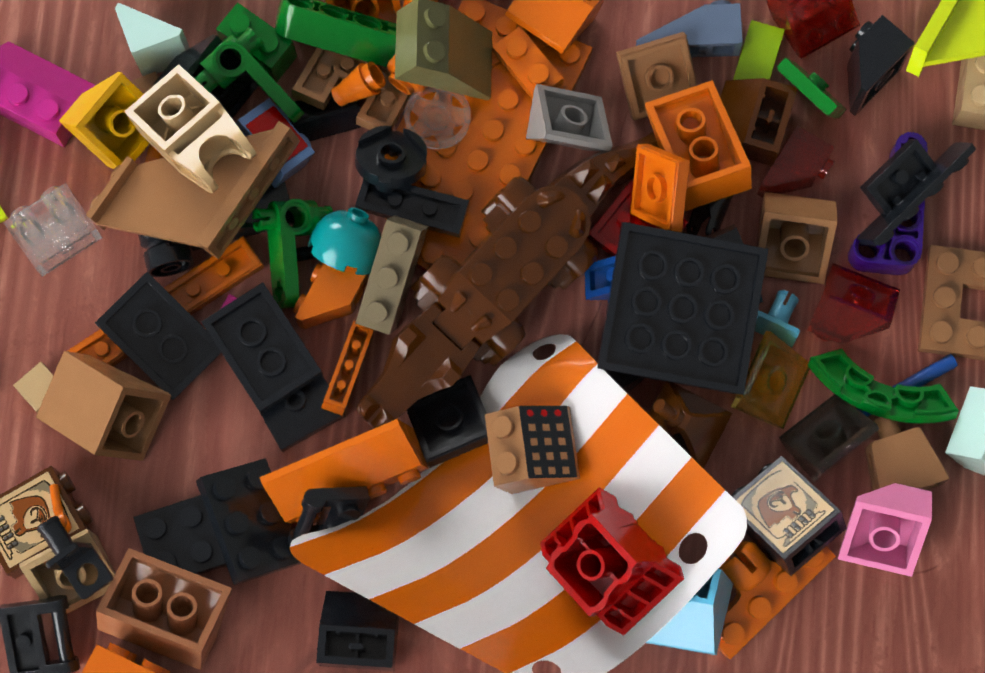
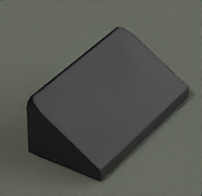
[290,97,361,141]

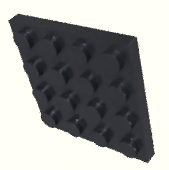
[597,222,769,395]

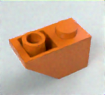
[293,262,368,329]

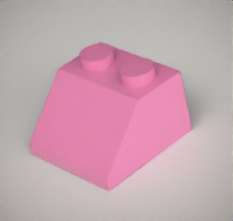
[838,483,932,577]

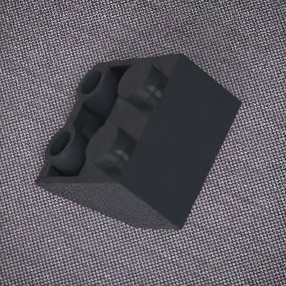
[316,591,399,671]

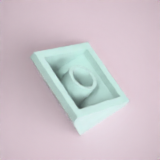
[115,3,190,76]

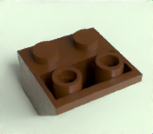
[720,78,798,167]

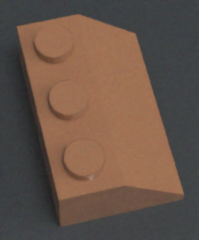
[96,548,232,670]

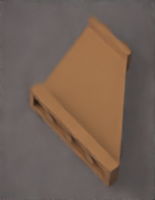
[86,121,300,259]

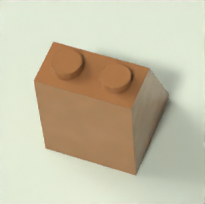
[36,351,171,461]

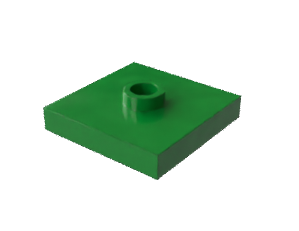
[777,57,847,119]

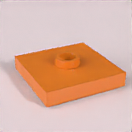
[630,143,690,233]

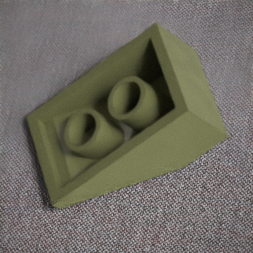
[395,0,492,100]

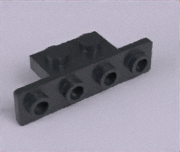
[857,139,976,246]

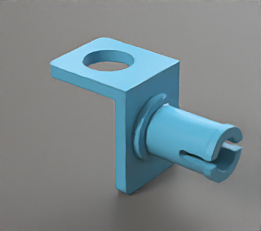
[755,290,800,348]

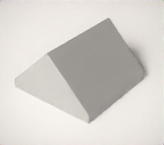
[526,84,613,151]

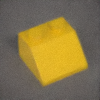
[59,72,150,169]

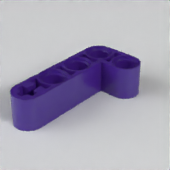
[848,132,928,275]

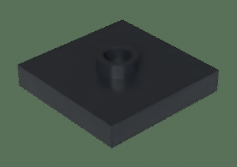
[257,352,346,452]
[406,375,488,468]

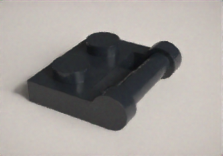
[288,486,370,546]
[0,595,80,673]

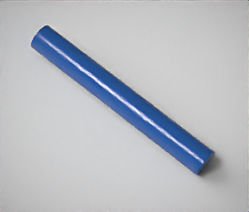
[857,354,958,419]

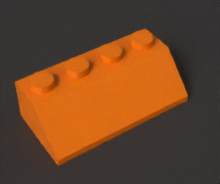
[259,419,429,525]

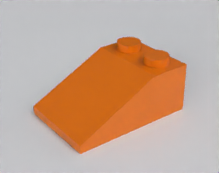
[645,80,752,212]

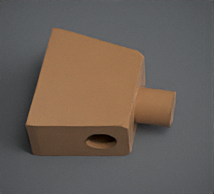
[865,417,949,491]

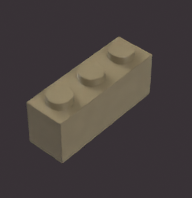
[355,215,429,335]

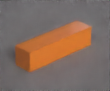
[321,321,374,416]

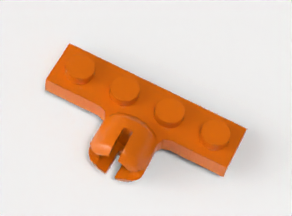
[718,541,836,660]

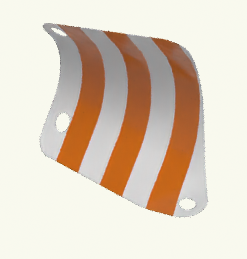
[289,334,747,673]

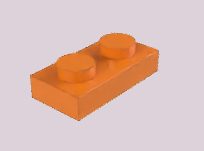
[492,26,563,99]

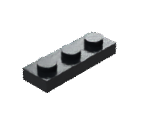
[355,179,470,238]

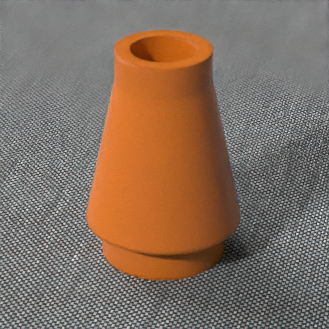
[331,62,386,107]

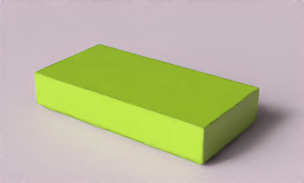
[733,20,785,80]

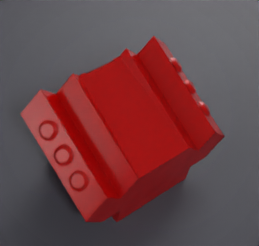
[540,487,684,636]

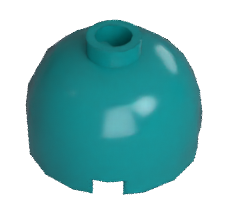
[308,207,381,275]

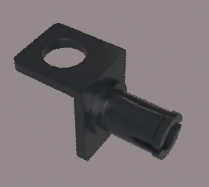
[37,516,113,599]

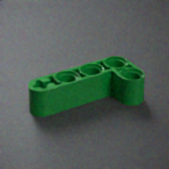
[275,0,396,67]

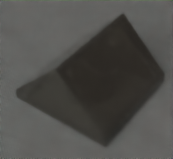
[779,394,879,482]

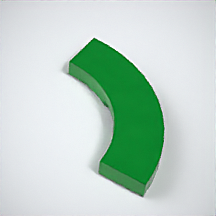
[808,348,959,423]

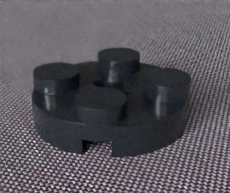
[355,126,427,193]

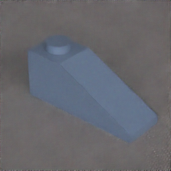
[636,0,743,58]

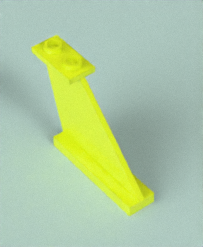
[906,0,985,77]

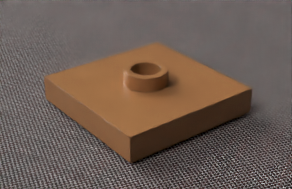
[616,32,697,121]

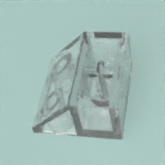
[3,183,103,277]

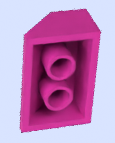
[0,41,96,148]

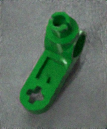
[194,27,304,124]
[252,199,333,309]

